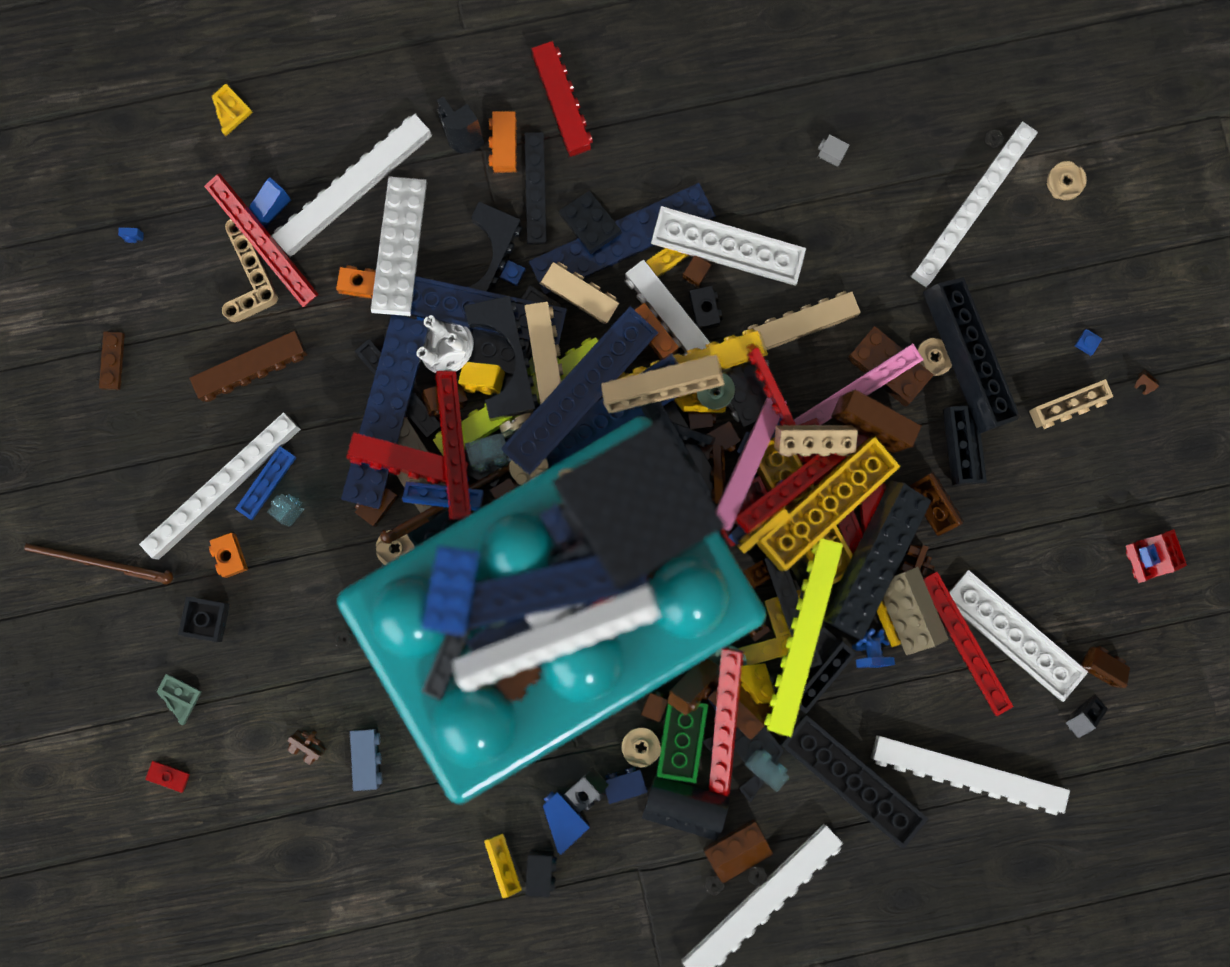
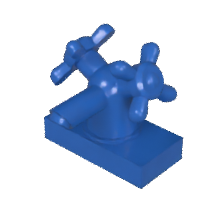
[852,628,895,668]

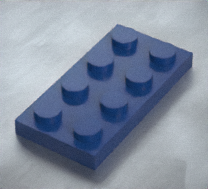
[422,545,480,636]

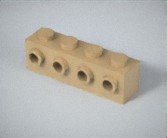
[1029,379,1113,429]
[774,425,858,456]

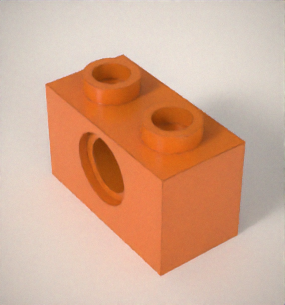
[336,266,376,298]
[209,533,248,578]

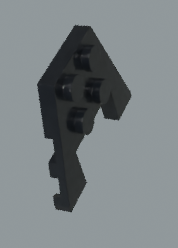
[702,726,784,802]

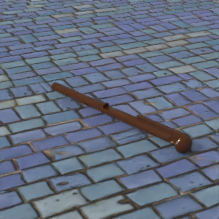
[380,462,510,544]
[24,543,173,584]

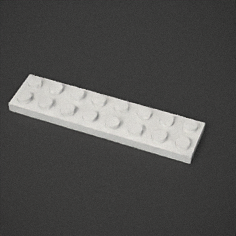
[371,177,427,316]
[651,206,806,285]
[949,570,1088,702]

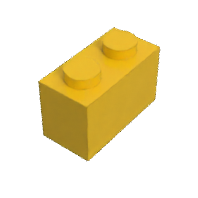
[458,362,505,395]

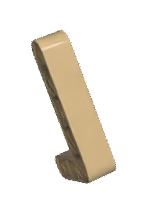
[222,219,278,322]

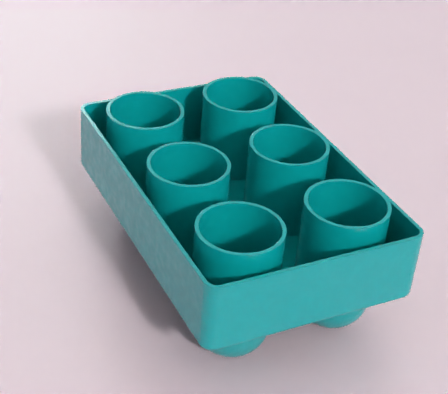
[338,417,766,803]

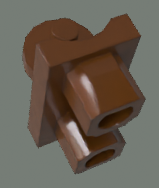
[900,545,934,576]
[287,730,326,765]

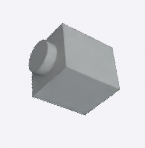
[818,135,849,167]

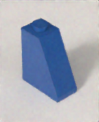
[249,177,291,229]
[543,791,590,855]

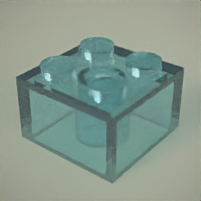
[465,433,511,472]

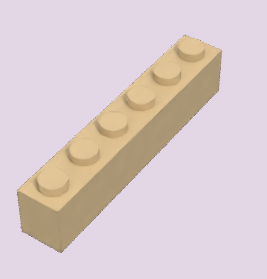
[747,291,861,350]
[525,302,563,404]
[601,355,724,414]

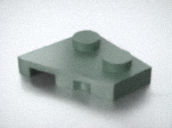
[157,674,202,725]

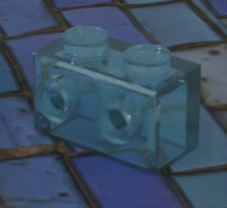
[267,494,304,527]
[745,750,789,792]

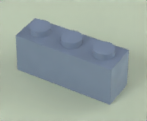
[350,729,383,791]

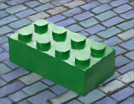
[656,697,708,783]

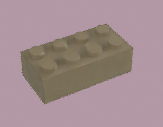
[883,567,949,655]

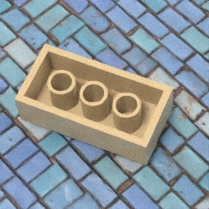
[540,262,619,324]

